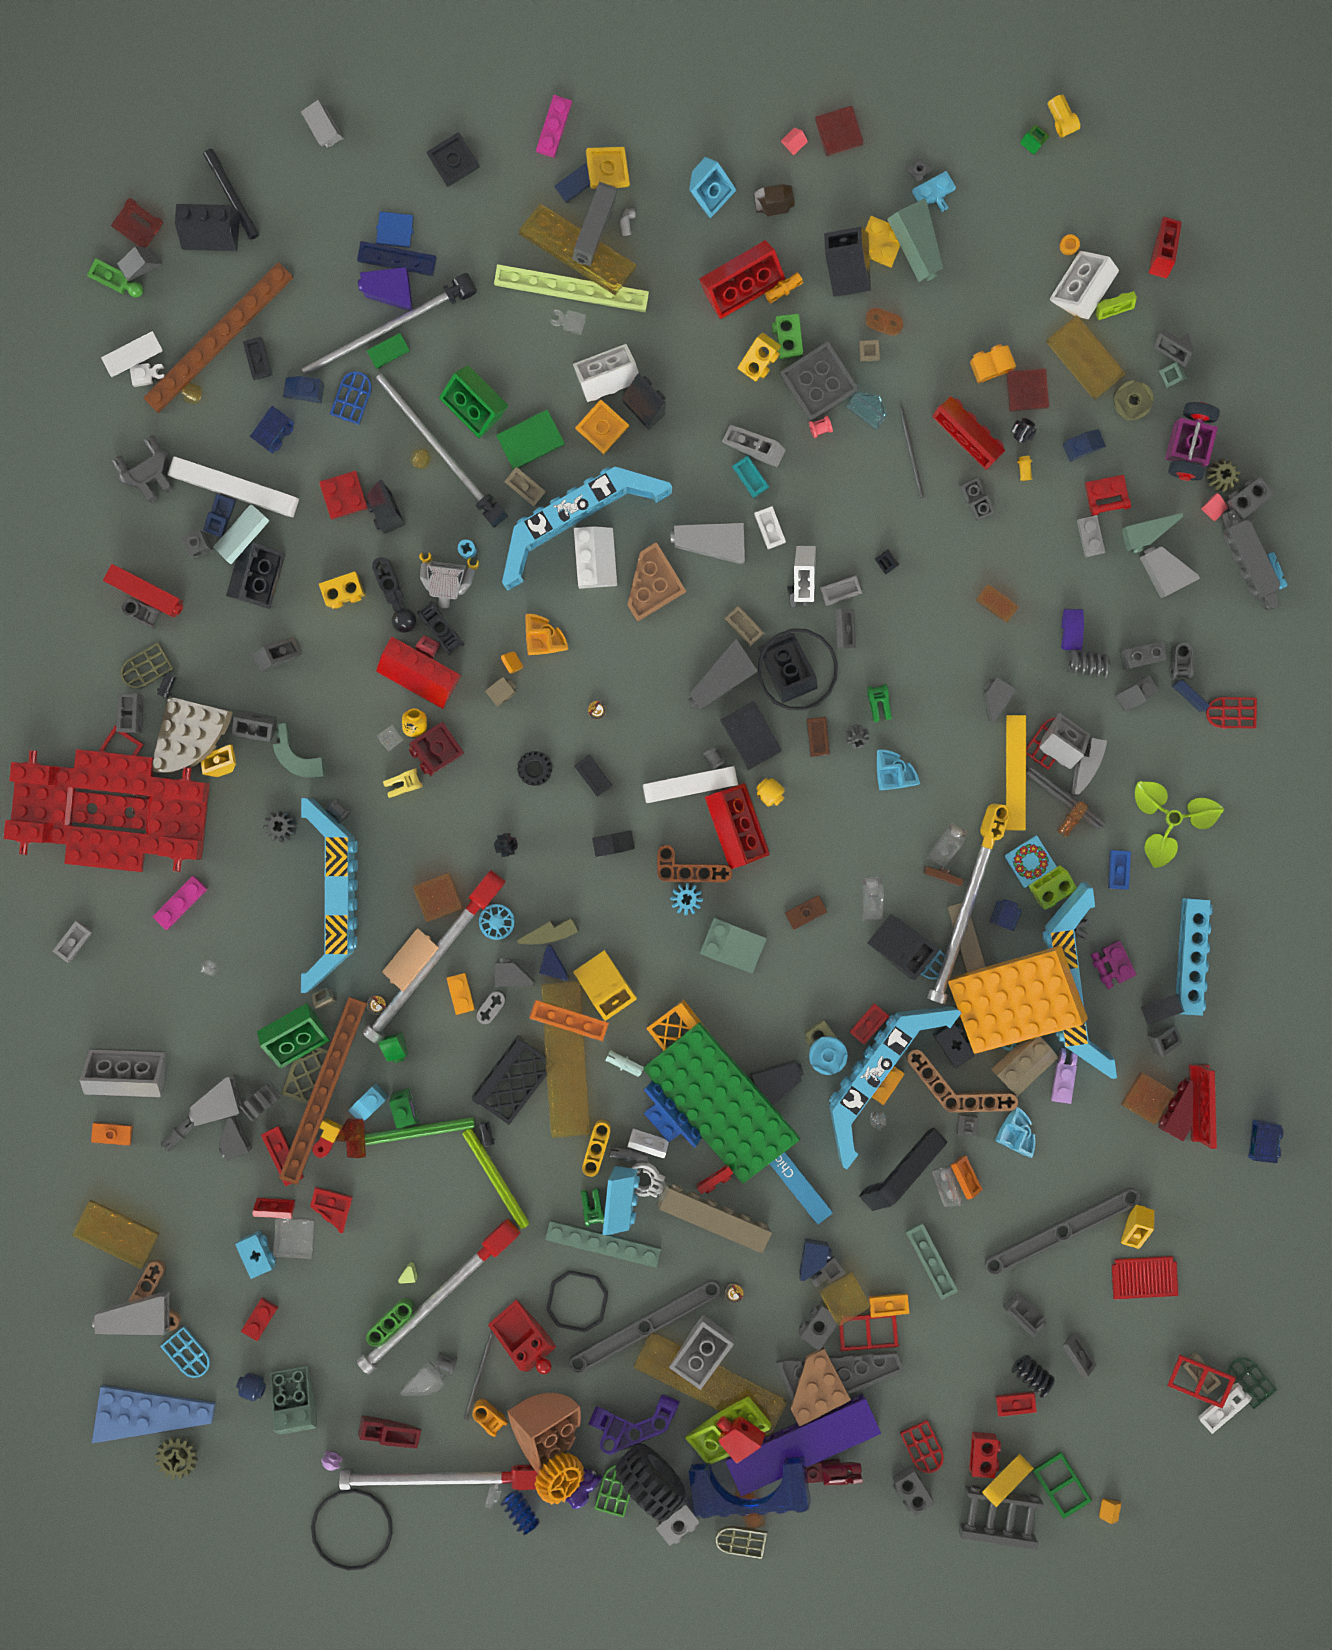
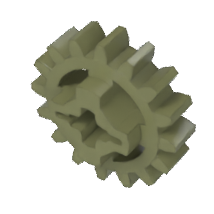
[155,1436,198,1480]

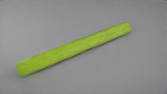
[463,1128,529,1229]

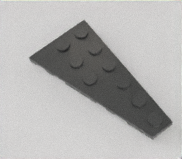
[776,1351,904,1400]

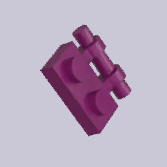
[1090,940,1137,989]

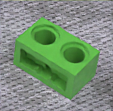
[772,314,803,359]

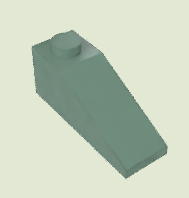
[1121,513,1183,553]

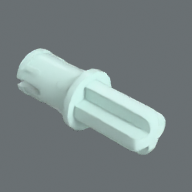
[605,1050,643,1077]

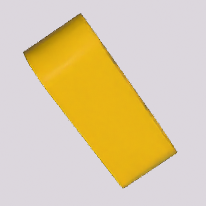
[582,1119,611,1177]
[982,1454,1034,1507]

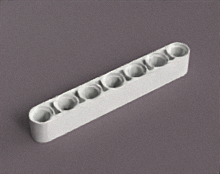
[167,456,299,518]

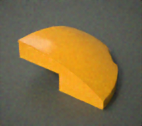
[525,614,568,655]

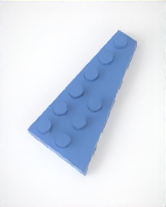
[92,1385,216,1443]

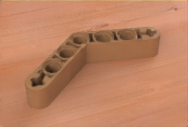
[905,1047,1018,1112]

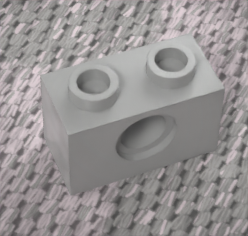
[656,1499,700,1546]

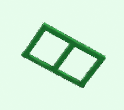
[1033,1452,1092,1519]

